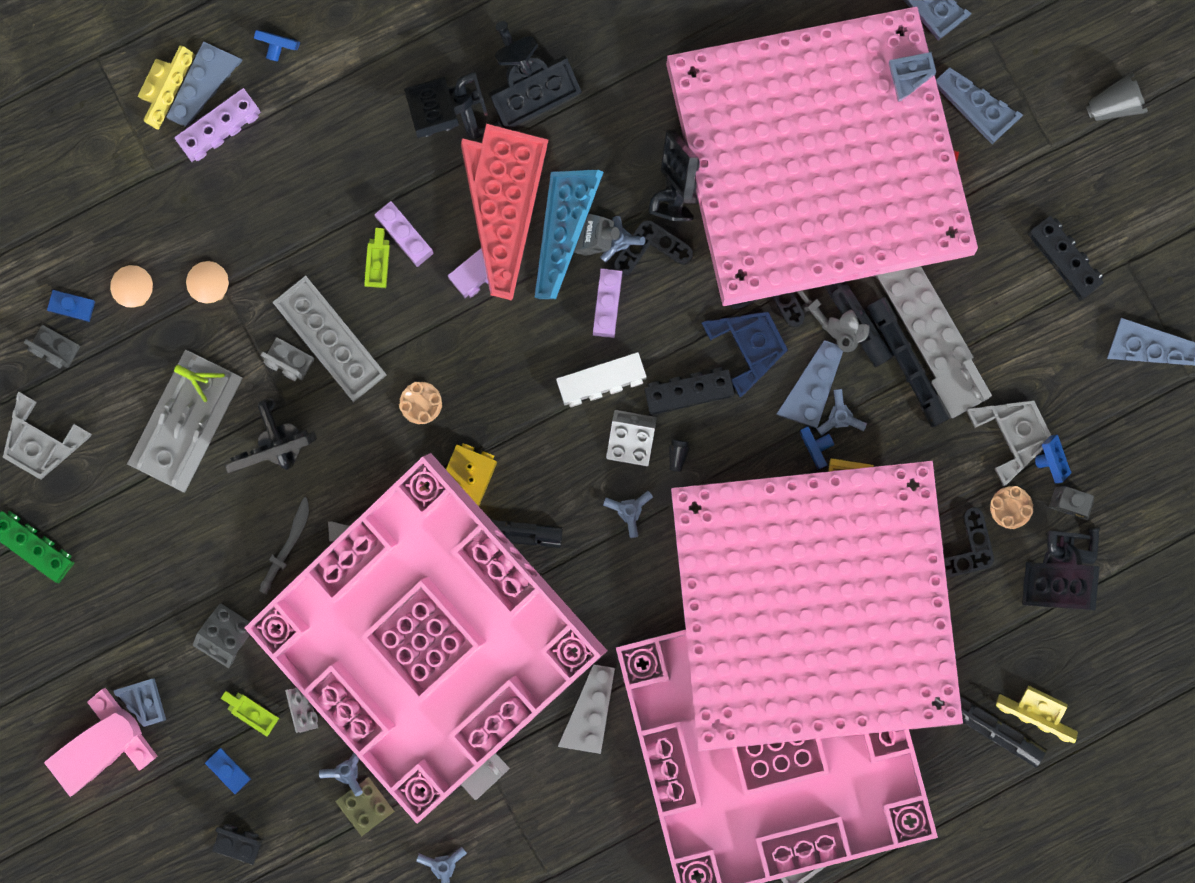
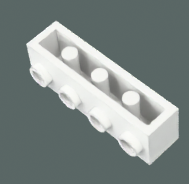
[556,353,646,407]

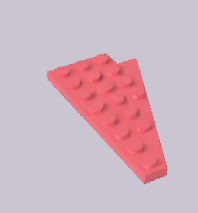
[461,124,548,300]

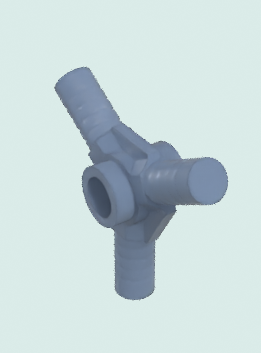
[600,216,645,262]
[817,389,867,436]
[603,491,653,538]
[319,753,363,796]
[416,847,467,883]

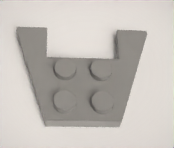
[3,392,92,479]
[967,401,1051,486]

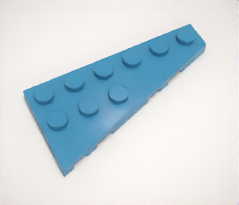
[535,170,603,299]

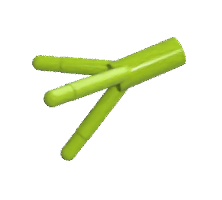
[174,364,225,402]

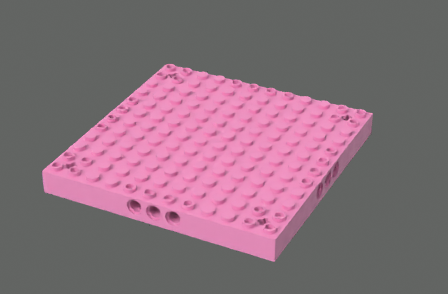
[666,7,978,306]
[245,453,607,823]
[671,461,963,751]
[616,630,938,883]

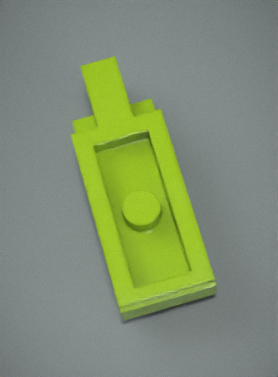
[364,228,390,288]
[221,691,279,737]

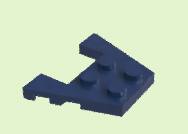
[702,312,788,398]

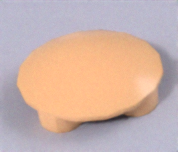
[186,261,229,303]
[110,265,153,307]
[399,382,442,424]
[990,486,1033,529]

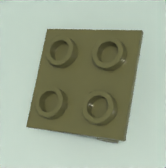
[335,777,395,836]

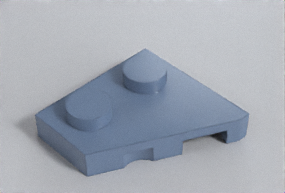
[889,52,936,102]
[114,679,166,727]

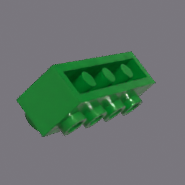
[0,511,75,583]

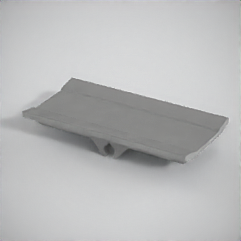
[127,350,243,493]

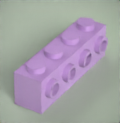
[174,88,261,162]

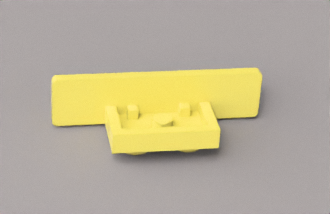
[138,46,195,129]
[996,686,1078,743]

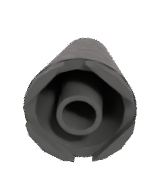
[1086,72,1148,121]

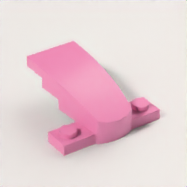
[44,688,157,797]

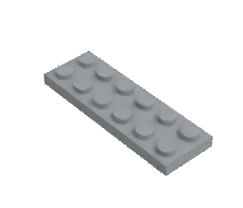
[876,266,974,379]
[273,276,387,402]

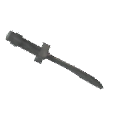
[797,290,830,334]
[259,497,309,595]

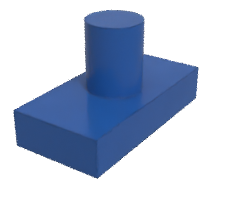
[254,30,300,61]
[47,290,95,322]
[799,427,834,471]
[1035,435,1071,483]
[205,748,251,794]

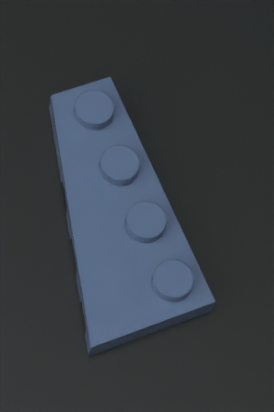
[904,0,971,41]
[167,42,242,128]
[936,68,1023,144]
[1107,318,1195,365]
[776,340,843,429]

